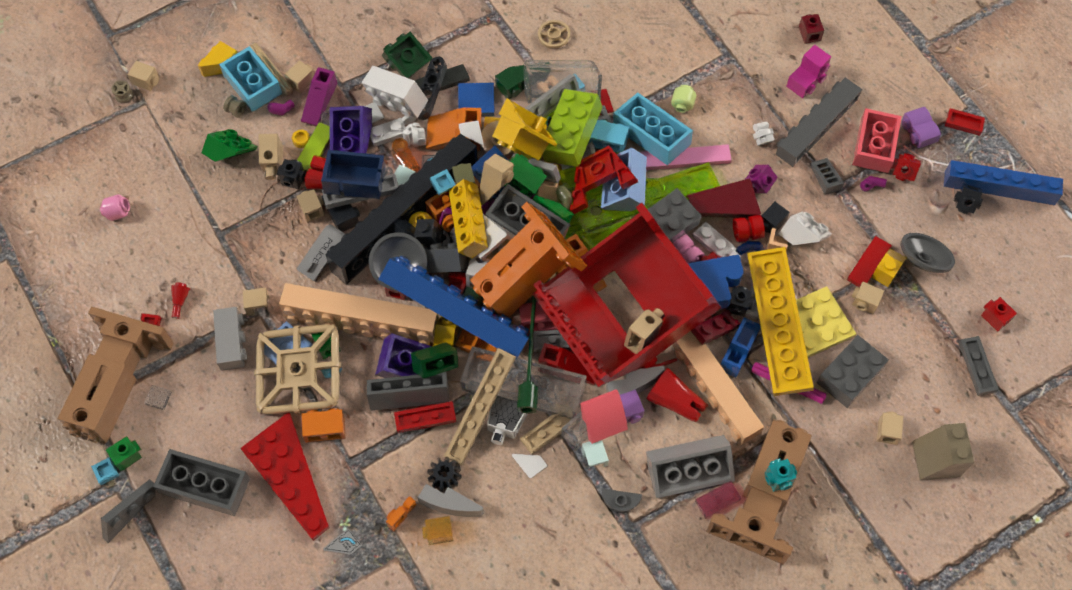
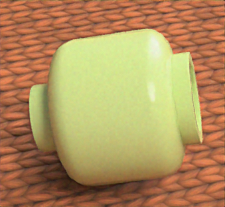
[671,85,697,113]

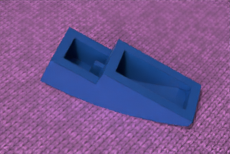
[720,317,761,378]

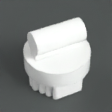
[753,122,774,146]
[403,127,426,148]

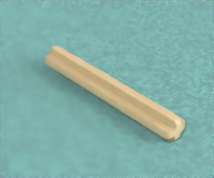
[250,43,293,96]

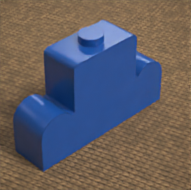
[688,254,743,309]

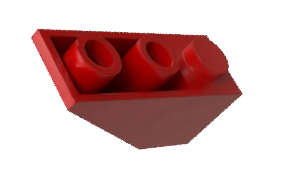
[538,343,595,385]

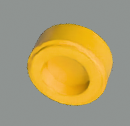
[292,130,310,148]

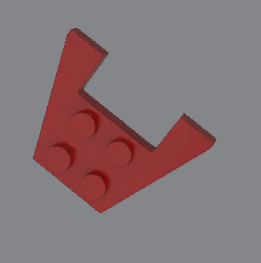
[570,146,638,214]

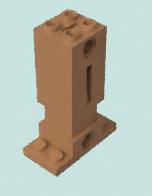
[57,306,174,444]
[706,419,812,565]

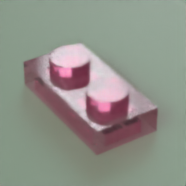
[695,481,741,519]

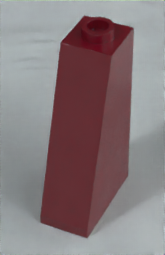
[685,178,761,218]

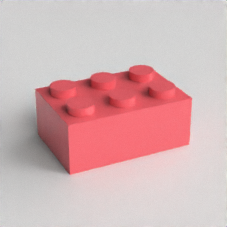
[852,108,902,173]

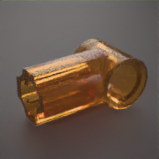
[392,138,420,173]

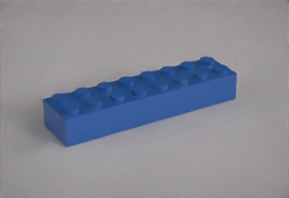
[378,255,530,359]

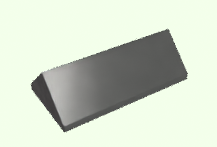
[485,184,570,238]

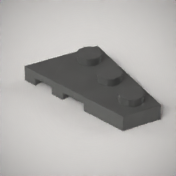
[101,479,156,543]

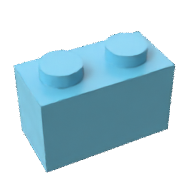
[588,120,629,153]

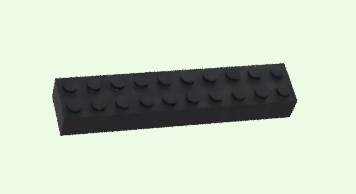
[325,133,478,285]

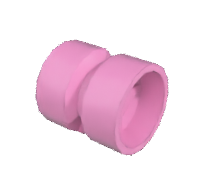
[673,234,705,263]

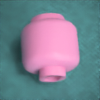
[100,194,130,221]

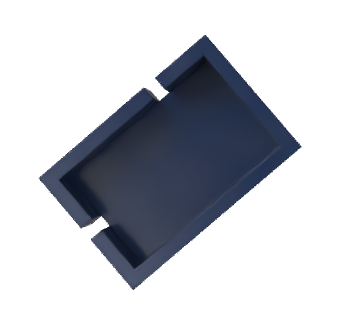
[321,150,386,199]

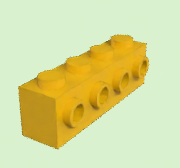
[449,179,488,259]

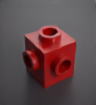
[891,153,921,181]

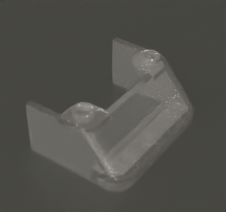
[523,60,602,103]

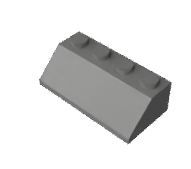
[646,435,735,498]

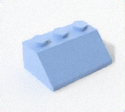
[601,148,647,211]

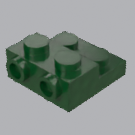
[382,31,433,79]

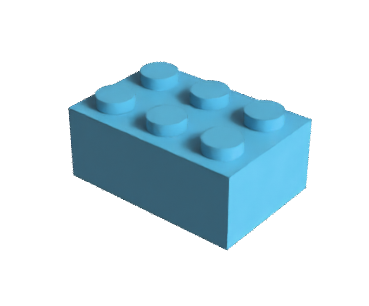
[219,46,282,112]

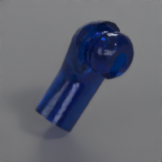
[736,241,765,256]

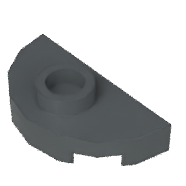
[601,488,642,513]

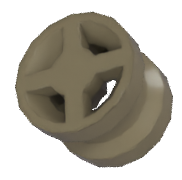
[111,81,133,103]
[223,95,246,118]

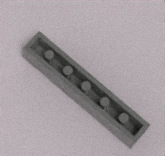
[776,77,862,167]

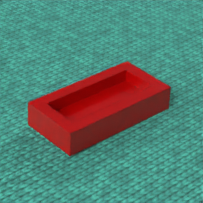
[945,108,985,136]

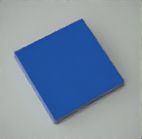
[458,82,495,116]

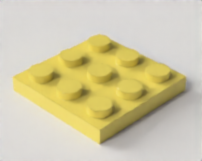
[796,286,856,358]

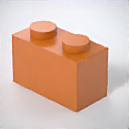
[302,408,346,443]

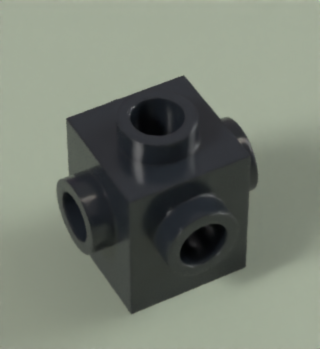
[277,159,306,189]
[953,183,983,214]
[726,286,754,317]

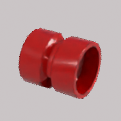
[733,215,765,243]

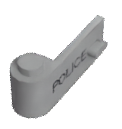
[297,224,345,282]

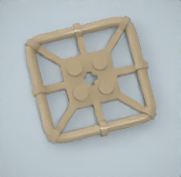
[254,324,341,414]

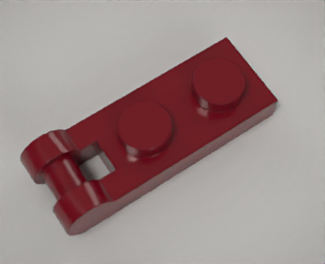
[691,309,740,345]

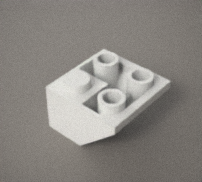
[778,211,832,245]

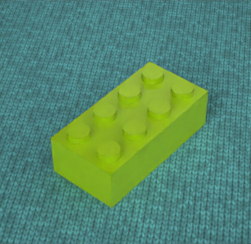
[542,89,602,167]

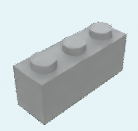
[213,307,247,371]

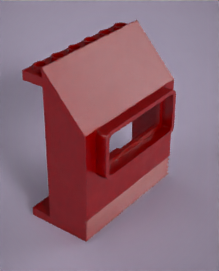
[532,203,721,387]

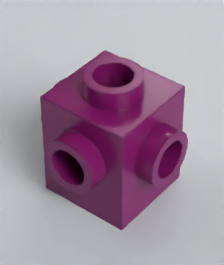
[745,165,778,194]

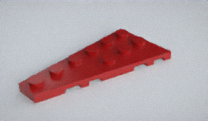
[240,412,330,541]

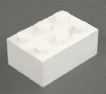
[362,66,428,118]

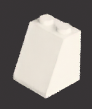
[479,214,515,262]

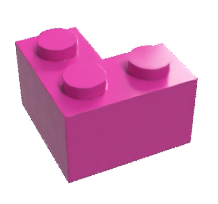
[786,44,832,99]

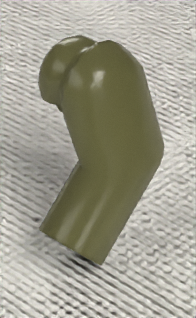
[556,185,572,210]

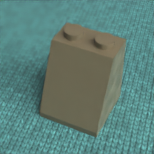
[912,423,974,480]

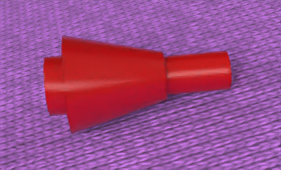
[171,282,190,319]

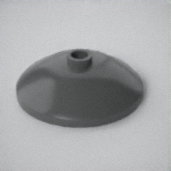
[369,233,427,291]
[900,233,955,273]

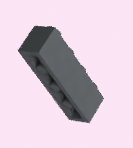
[367,372,449,411]

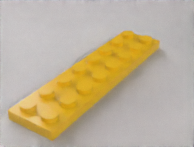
[747,247,814,396]

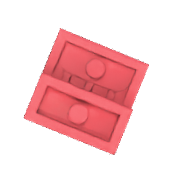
[580,389,628,444]

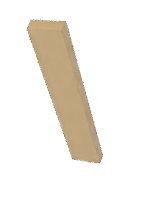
[444,348,516,465]

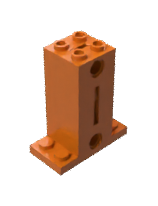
[470,202,587,317]

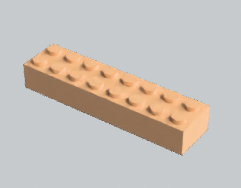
[279,283,439,346]

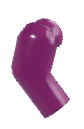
[267,99,295,116]
[860,176,887,191]

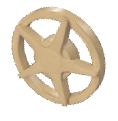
[538,20,570,48]

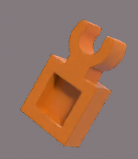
[386,496,417,532]

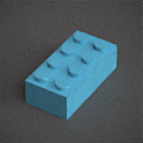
[613,92,693,165]

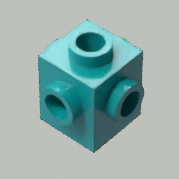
[765,459,797,492]

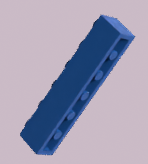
[944,160,1063,205]

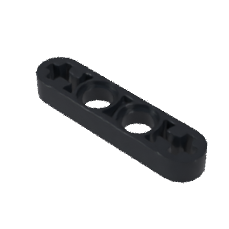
[418,56,447,120]

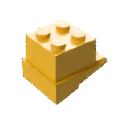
[492,98,557,161]

